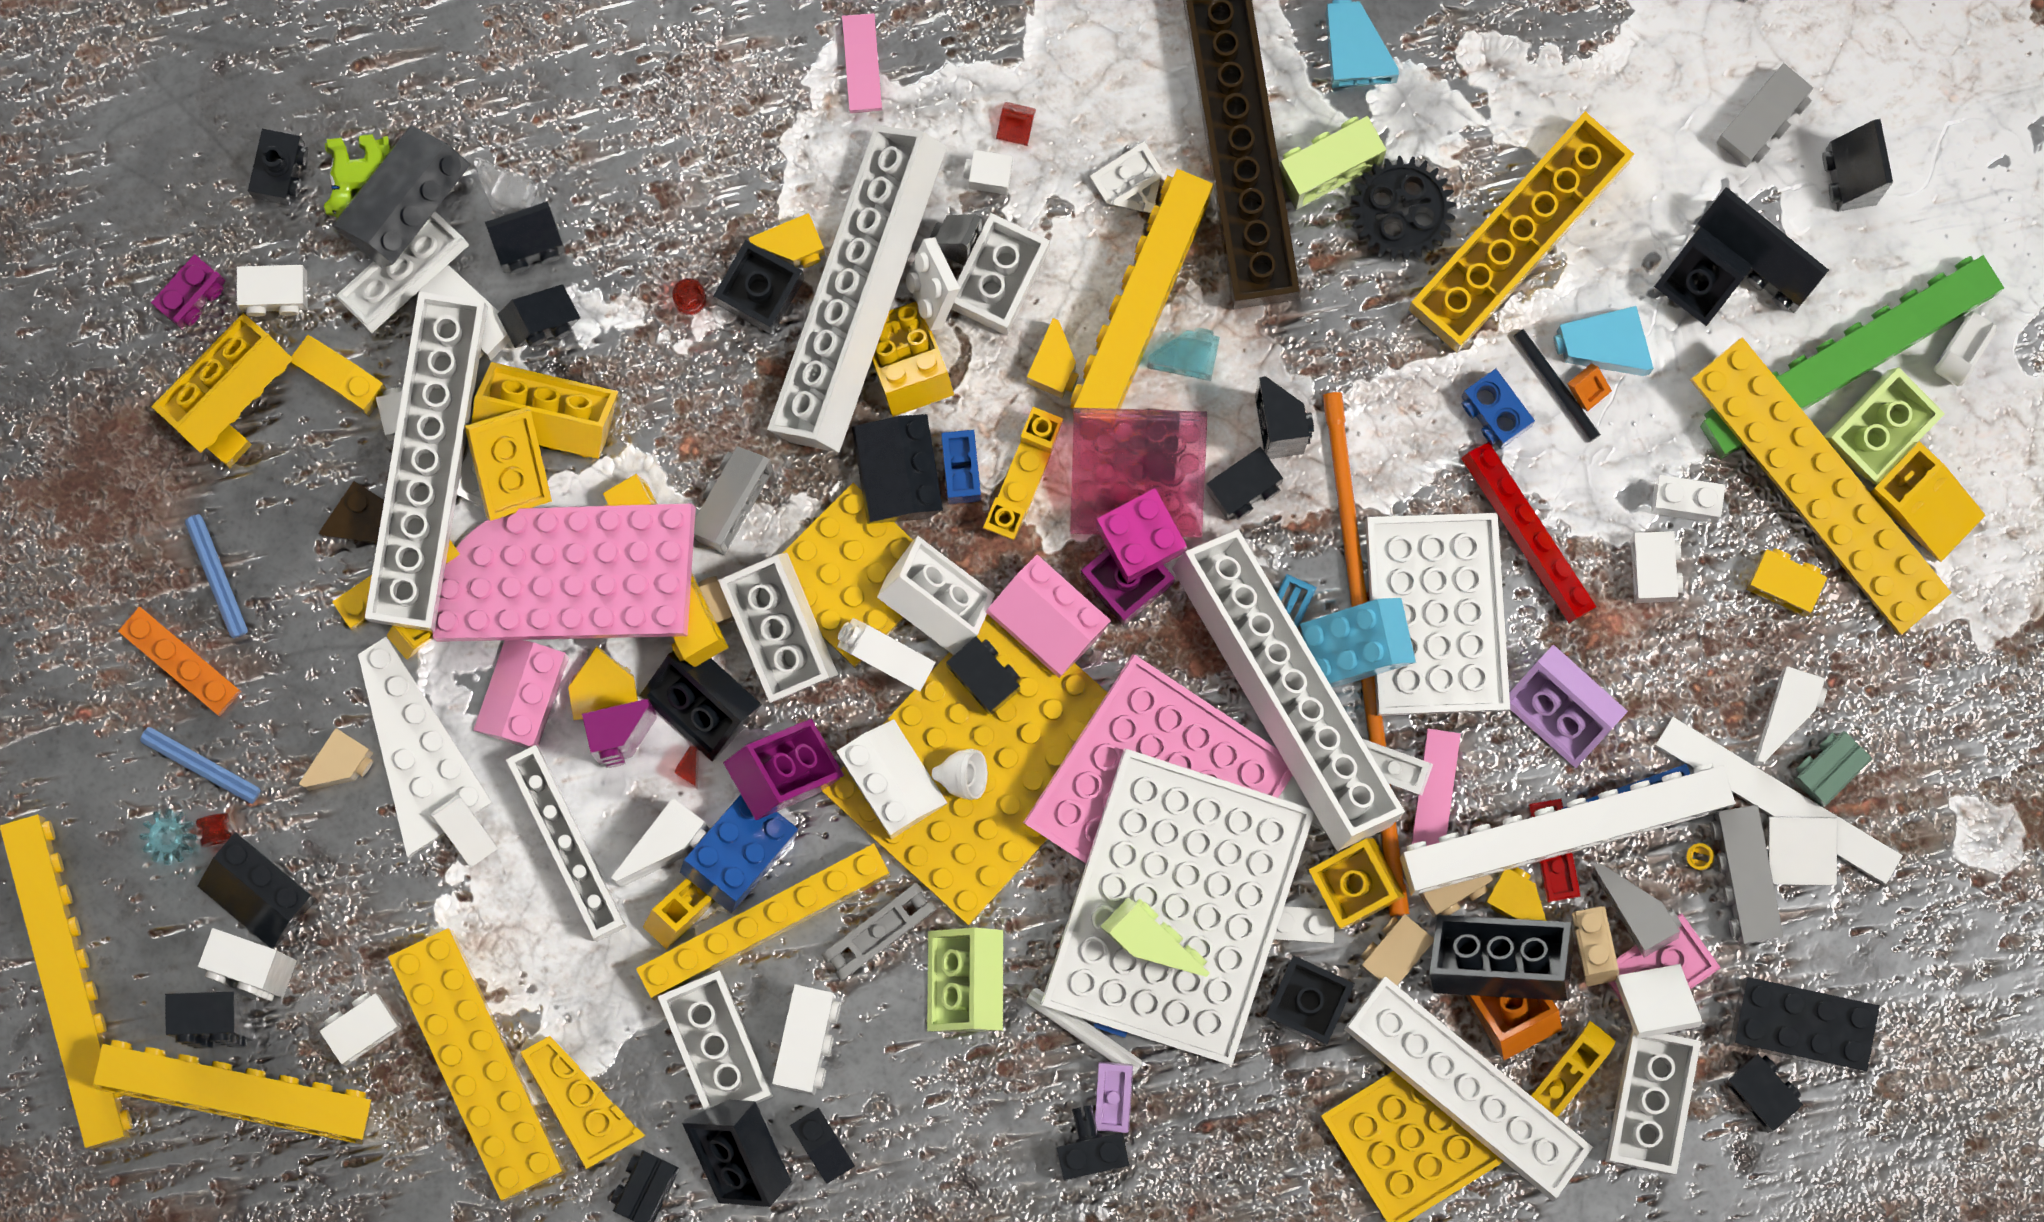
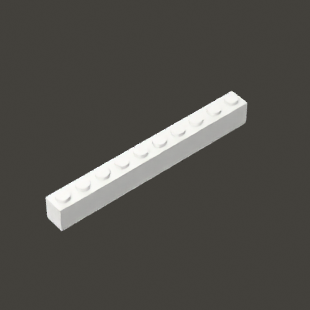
[1400,763,1736,896]

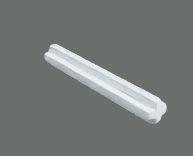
[1026,988,1142,1076]

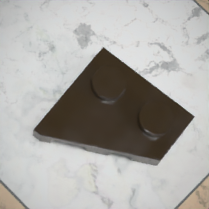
[319,481,384,544]

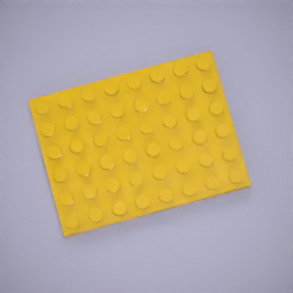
[822,614,1108,926]

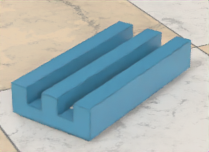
[1277,574,1317,629]

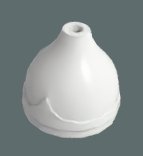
[932,749,988,800]

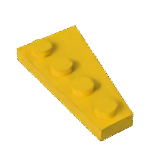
[520,1036,645,1170]

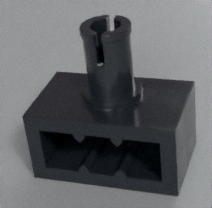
[248,128,308,206]
[1056,1105,1130,1181]

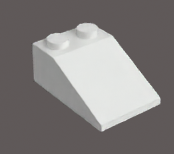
[611,798,709,887]

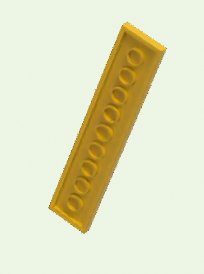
[1690,337,1952,635]

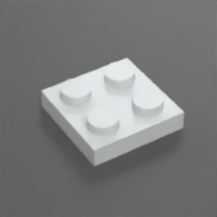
[906,237,960,331]

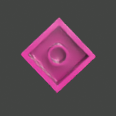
[1096,488,1187,584]

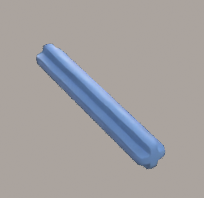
[185,514,248,638]
[140,727,261,804]

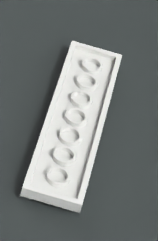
[1344,976,1593,1201]

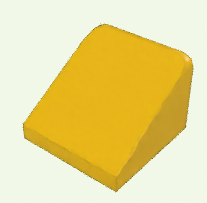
[207,424,252,469]
[387,625,433,659]

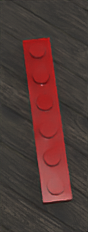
[1461,442,1597,624]

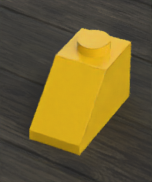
[748,213,825,268]
[1027,318,1079,399]
[1484,867,1546,921]

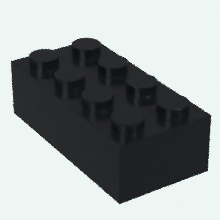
[1429,915,1574,1001]
[1729,977,1880,1074]
[165,991,256,1049]

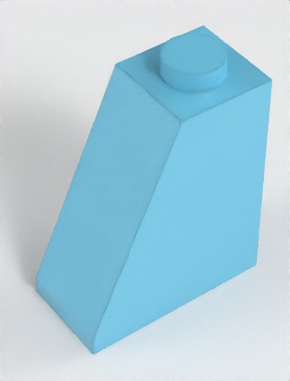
[1325,0,1399,88]
[1553,306,1654,376]

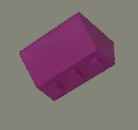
[582,699,657,768]

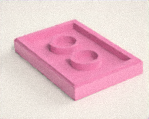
[1608,913,1721,1007]

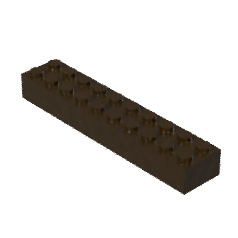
[1183,0,1300,310]

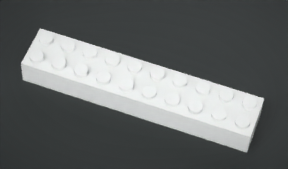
[767,125,947,453]
[365,291,488,632]
[1172,529,1405,851]

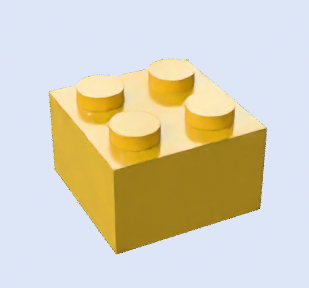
[1309,838,1405,929]

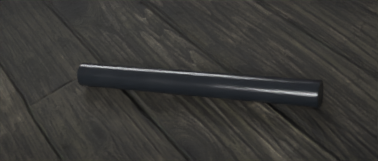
[1513,329,1601,442]

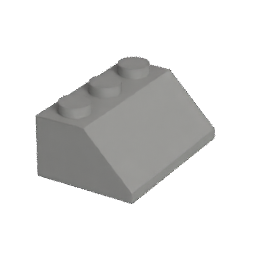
[694,446,773,556]

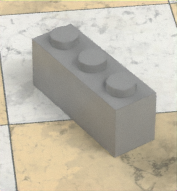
[1716,63,1814,168]

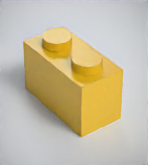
[1746,548,1827,617]

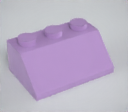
[1509,645,1628,768]

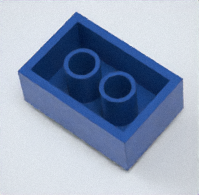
[680,794,798,914]

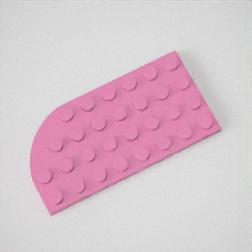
[433,503,696,642]

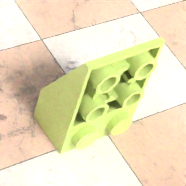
[1100,898,1210,977]

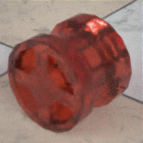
[672,278,707,316]
[196,813,233,847]

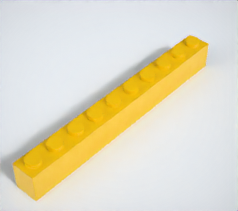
[0,814,133,1149]

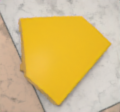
[568,646,638,720]

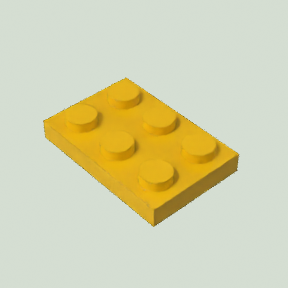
[465,407,552,521]

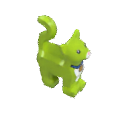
[323,134,390,218]

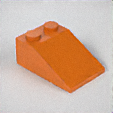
[1466,995,1562,1061]

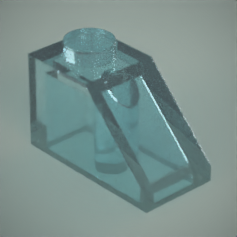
[1147,328,1220,381]

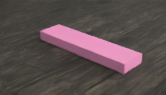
[1411,729,1461,846]

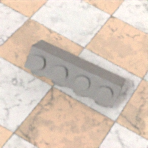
[1710,805,1784,946]

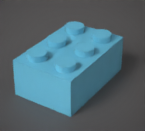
[1300,598,1416,687]

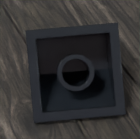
[485,201,566,274]

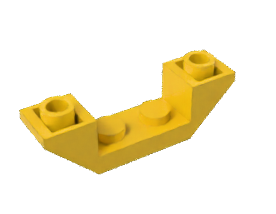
[983,407,1063,541]

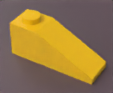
[291,335,387,417]
[643,878,715,950]
[1531,1021,1616,1117]

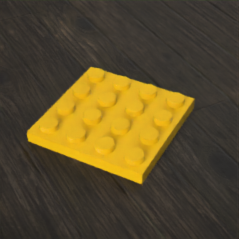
[783,482,913,668]
[1320,1071,1504,1222]

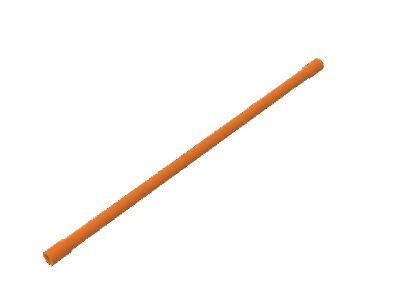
[1323,392,1410,917]

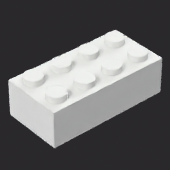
[718,553,838,703]
[198,928,297,1001]
[657,970,773,1110]
[1605,1029,1701,1175]

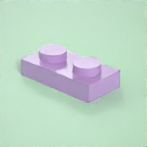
[1095,1062,1133,1133]

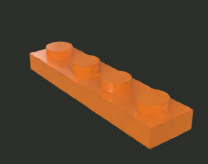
[118,606,242,717]

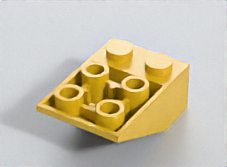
[872,302,954,417]
[1870,441,1986,563]

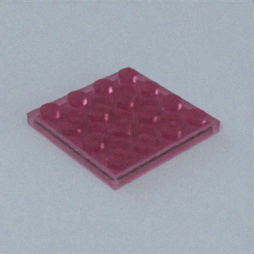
[1070,408,1207,538]

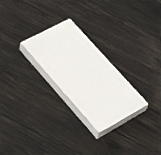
[336,212,469,333]

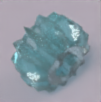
[139,808,198,866]

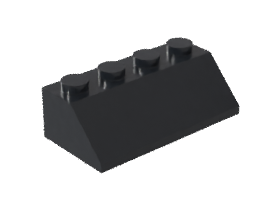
[332,125,471,268]
[1693,187,1829,313]

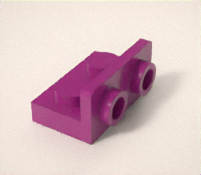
[151,254,226,330]

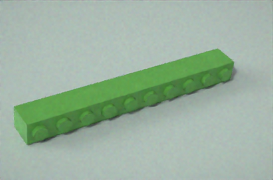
[1700,255,2004,460]

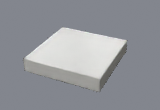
[1769,817,1837,885]
[1615,964,1702,1039]

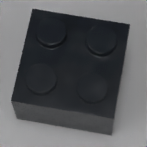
[1654,226,1753,326]
[713,240,805,335]
[1264,955,1355,1047]

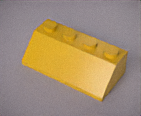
[151,313,293,453]
[471,362,618,459]

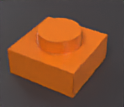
[1567,363,1612,411]

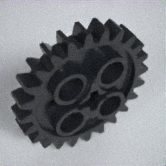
[1349,156,1456,263]

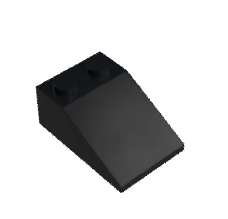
[1822,119,1893,212]

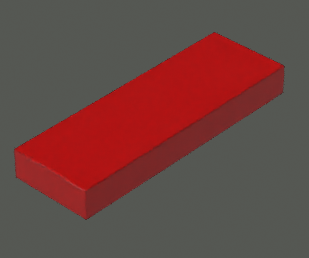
[1528,798,1581,903]

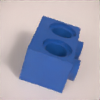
[1461,368,1535,449]
[941,430,981,504]

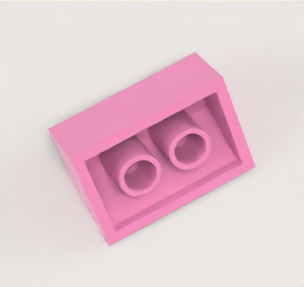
[986,555,1111,678]
[473,640,569,749]

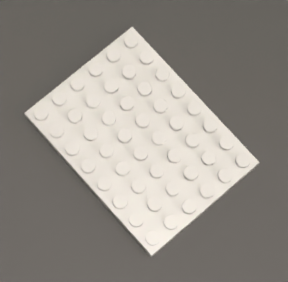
[1041,748,1315,1065]

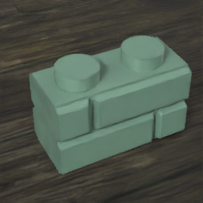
[1794,731,1872,807]

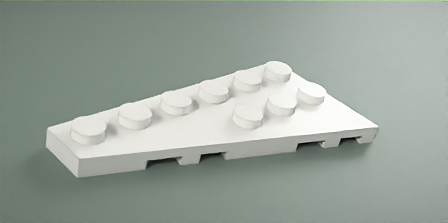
[358,637,493,858]

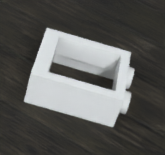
[837,618,936,692]

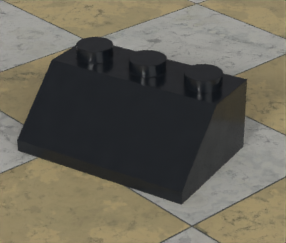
[1255,376,1314,459]
[852,414,943,524]
[640,650,762,762]
[197,832,317,949]
[682,1100,792,1207]

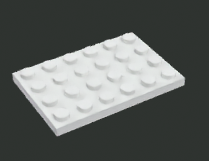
[1365,513,1510,716]

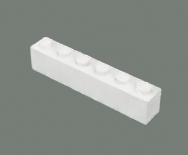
[506,745,627,942]

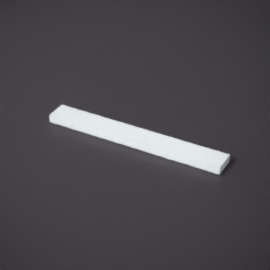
[1655,717,1903,885]

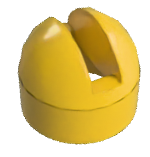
[1686,843,1714,870]

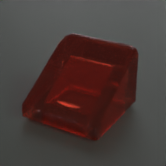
[996,102,1036,146]
[674,745,699,789]

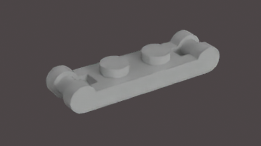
[821,883,937,982]

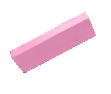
[842,13,882,113]

